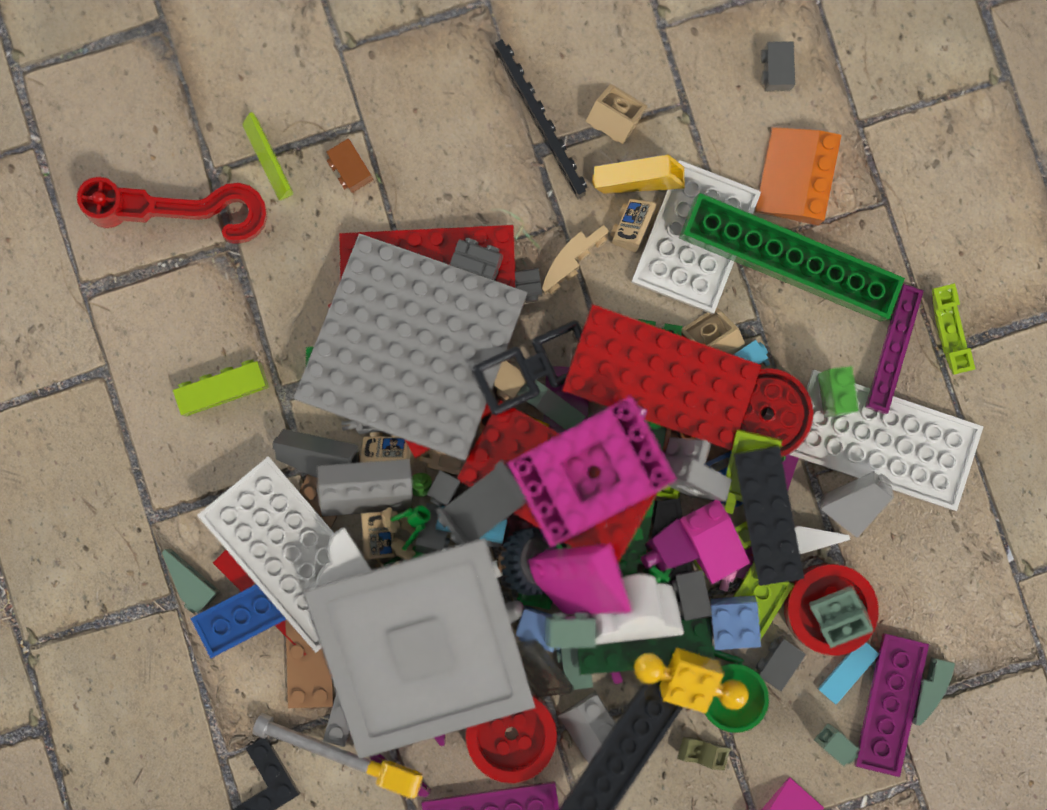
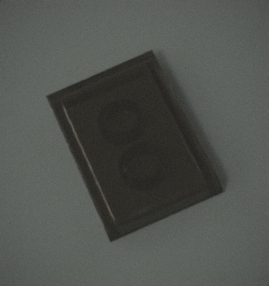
[516,639,574,697]

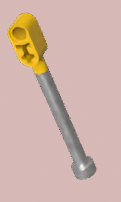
[253,713,424,798]

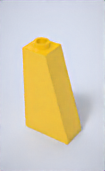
[592,154,685,194]

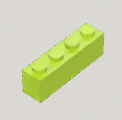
[173,359,270,417]

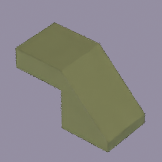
[677,737,730,770]

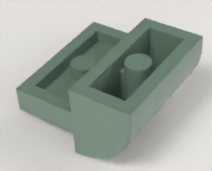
[810,586,873,648]

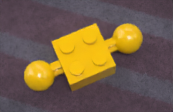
[634,648,748,713]

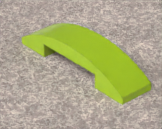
[932,283,975,375]

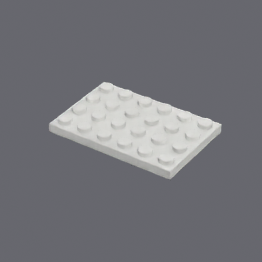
[631,160,761,314]

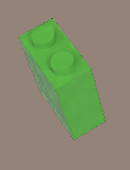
[818,366,859,418]

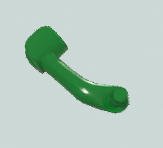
[713,647,744,665]

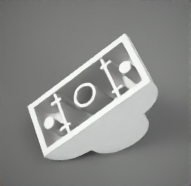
[316,528,371,587]
[589,575,683,644]

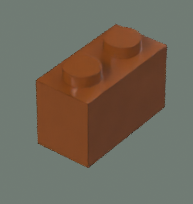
[326,138,374,193]

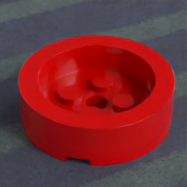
[740,368,813,457]
[784,563,879,656]
[466,693,557,783]

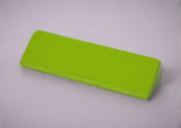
[243,112,294,201]

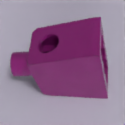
[641,519,699,572]

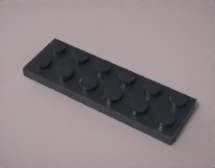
[734,445,804,586]

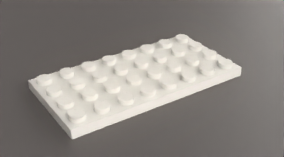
[789,370,983,511]
[197,456,334,652]

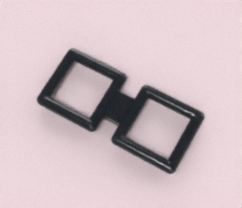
[472,320,583,415]

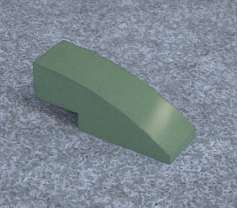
[912,657,955,726]

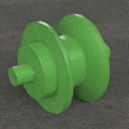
[411,473,432,497]

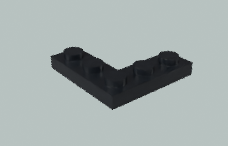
[231,737,300,810]

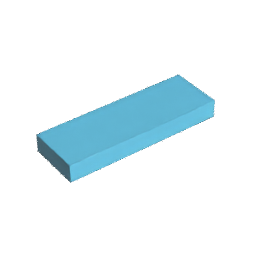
[818,642,879,705]

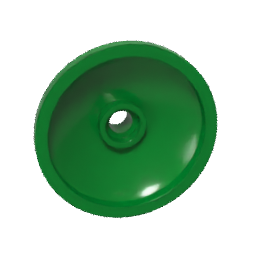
[704,664,769,733]

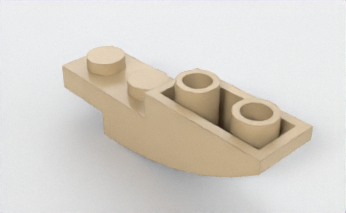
[542,225,609,295]

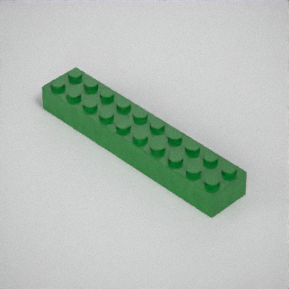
[679,193,905,322]

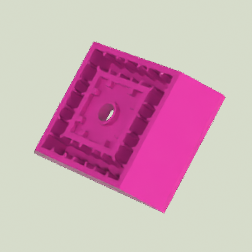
[508,397,676,547]

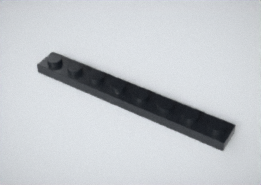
[495,39,588,200]

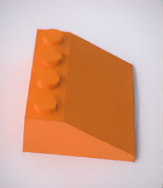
[755,127,842,226]

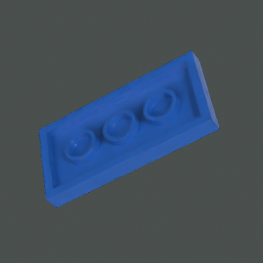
[190,584,286,658]

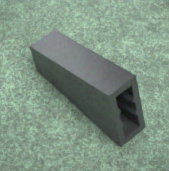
[273,429,360,478]

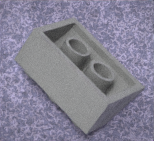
[558,691,616,763]

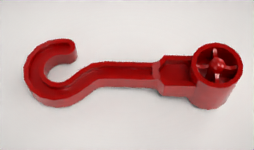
[77,177,267,244]

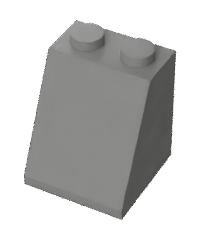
[821,472,893,538]

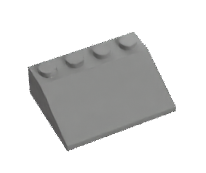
[317,459,412,517]

